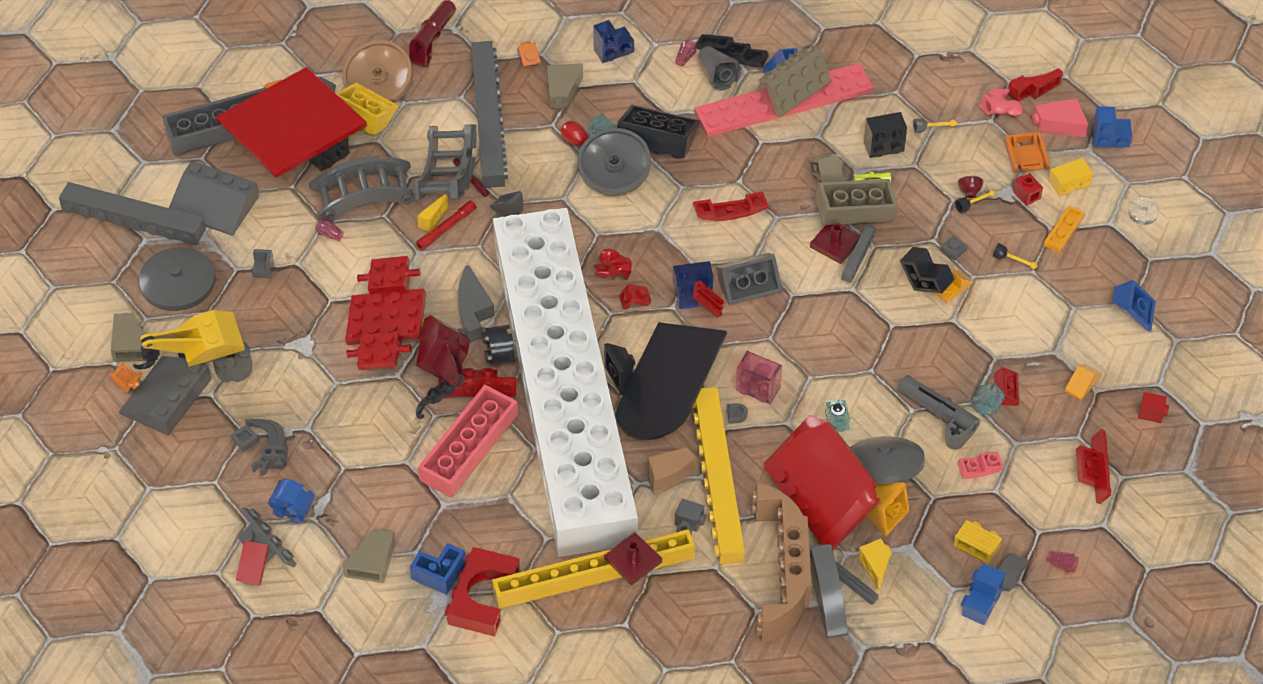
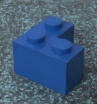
[1092,106,1132,148]
[410,543,466,595]
[961,563,1006,625]

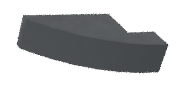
[458,265,495,343]
[810,544,848,638]

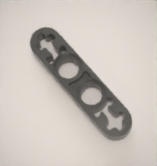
[842,224,876,283]

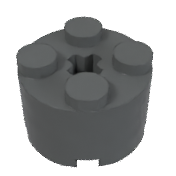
[212,341,252,383]

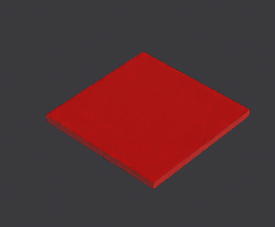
[216,67,367,178]

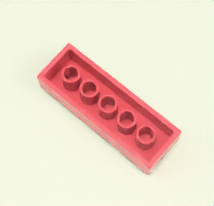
[418,385,518,498]

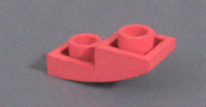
[957,452,1004,479]

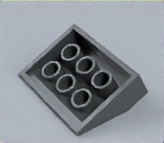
[169,161,259,236]
[119,356,211,436]

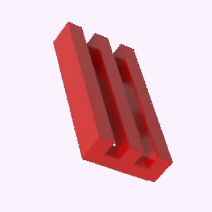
[693,281,724,318]

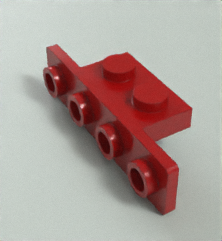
[438,368,517,397]
[1076,429,1111,504]

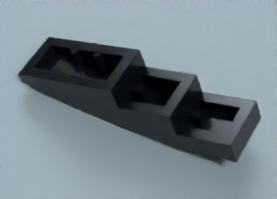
[695,34,769,67]

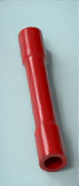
[416,200,477,251]

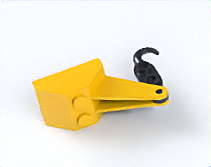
[133,310,245,370]

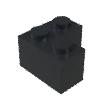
[900,247,955,294]

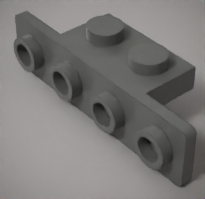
[238,507,297,567]

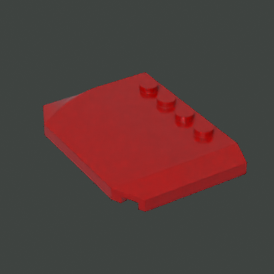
[764,415,880,550]

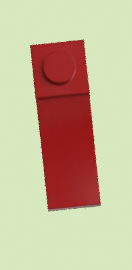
[1008,68,1063,102]

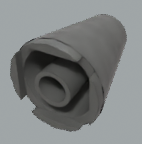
[698,46,741,90]

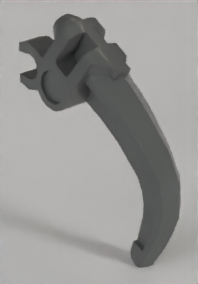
[245,419,288,476]

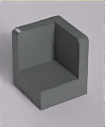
[252,249,274,279]

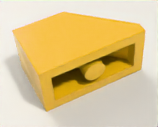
[858,539,892,589]

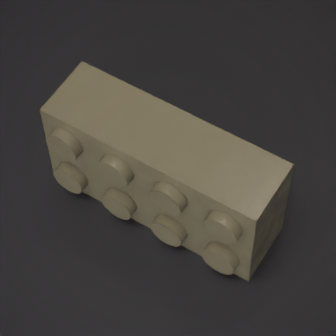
[815,179,898,225]

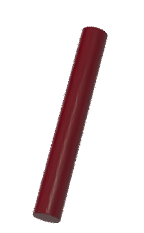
[453,158,489,197]

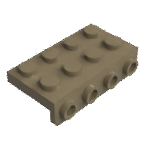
[759,44,831,117]

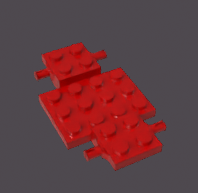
[345,256,426,370]

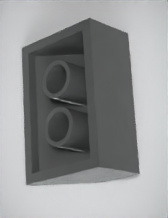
[716,253,783,305]

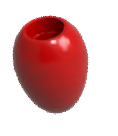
[560,121,589,146]

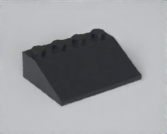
[617,105,700,158]

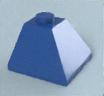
[1113,280,1156,331]

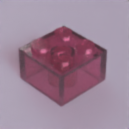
[736,351,782,405]

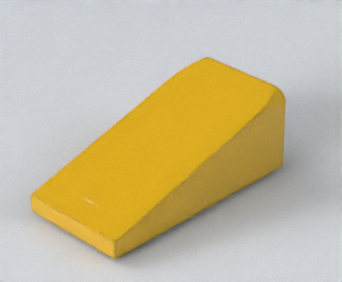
[417,194,448,232]

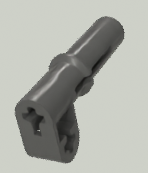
[897,375,980,449]

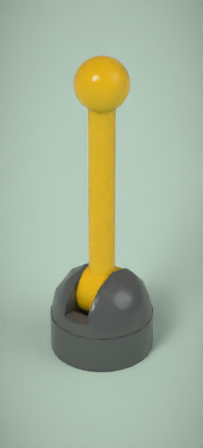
[913,118,957,133]

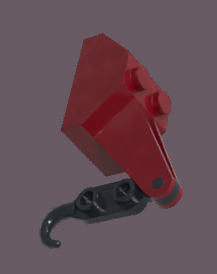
[416,315,470,419]

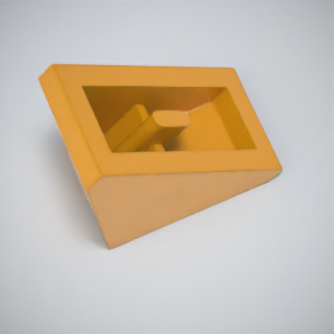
[1065,364,1102,401]

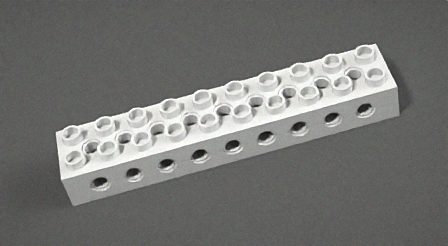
[493,208,638,557]

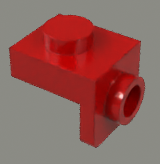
[619,284,652,310]

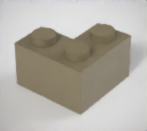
[808,153,847,183]

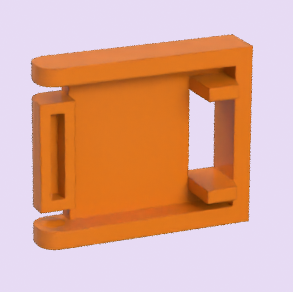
[1004,132,1050,172]

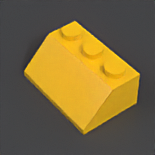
[336,83,399,136]

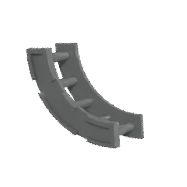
[412,124,476,200]
[308,156,415,222]

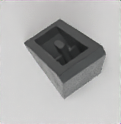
[490,191,523,217]

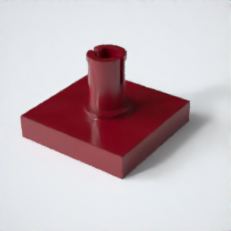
[810,223,861,264]
[604,532,662,586]

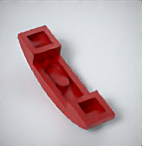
[693,192,768,221]

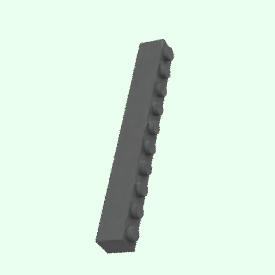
[471,41,508,188]

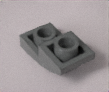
[998,553,1028,592]

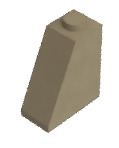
[547,63,583,109]
[111,313,146,362]
[343,529,396,583]

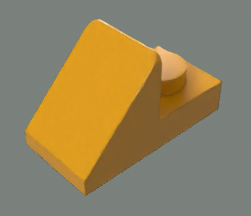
[934,269,973,304]

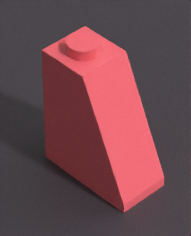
[1032,98,1088,137]

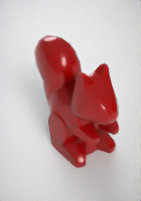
[594,248,632,280]

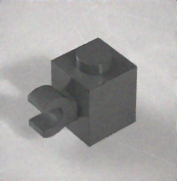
[675,498,707,536]

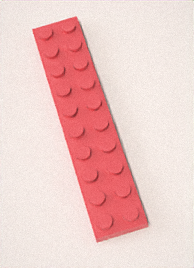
[695,63,874,137]

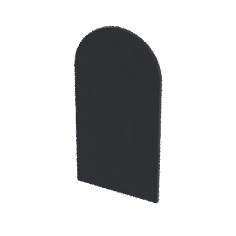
[616,322,727,440]

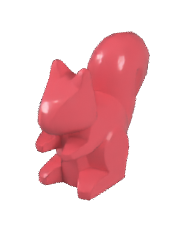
[979,88,1023,116]

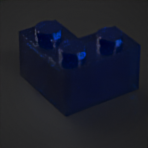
[593,20,634,63]
[673,261,713,309]

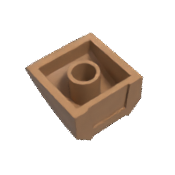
[648,448,696,494]

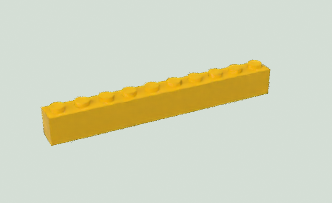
[692,387,745,565]
[492,529,695,609]

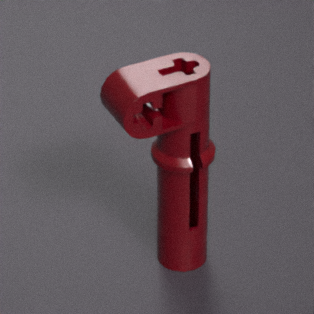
[409,0,456,68]

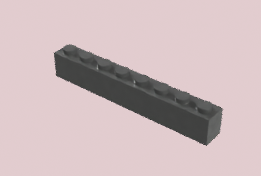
[59,182,206,245]

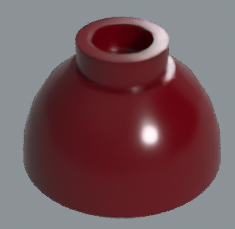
[958,176,984,198]

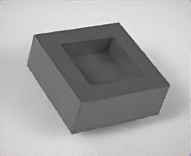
[941,236,968,261]
[231,424,259,451]

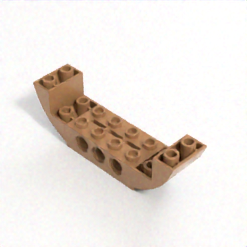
[752,482,811,644]

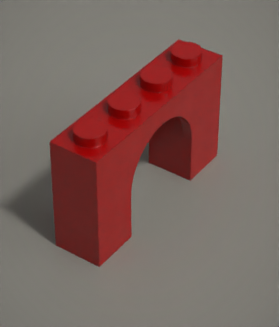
[445,547,520,637]

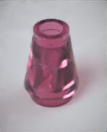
[675,40,697,66]
[315,218,344,241]
[1046,550,1079,573]

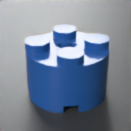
[268,479,315,524]

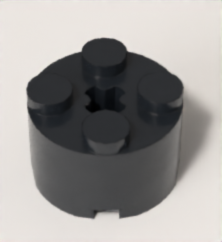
[481,324,515,366]

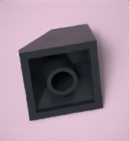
[604,343,635,395]

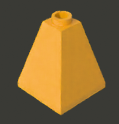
[866,482,909,536]

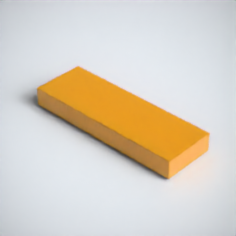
[1043,205,1085,253]

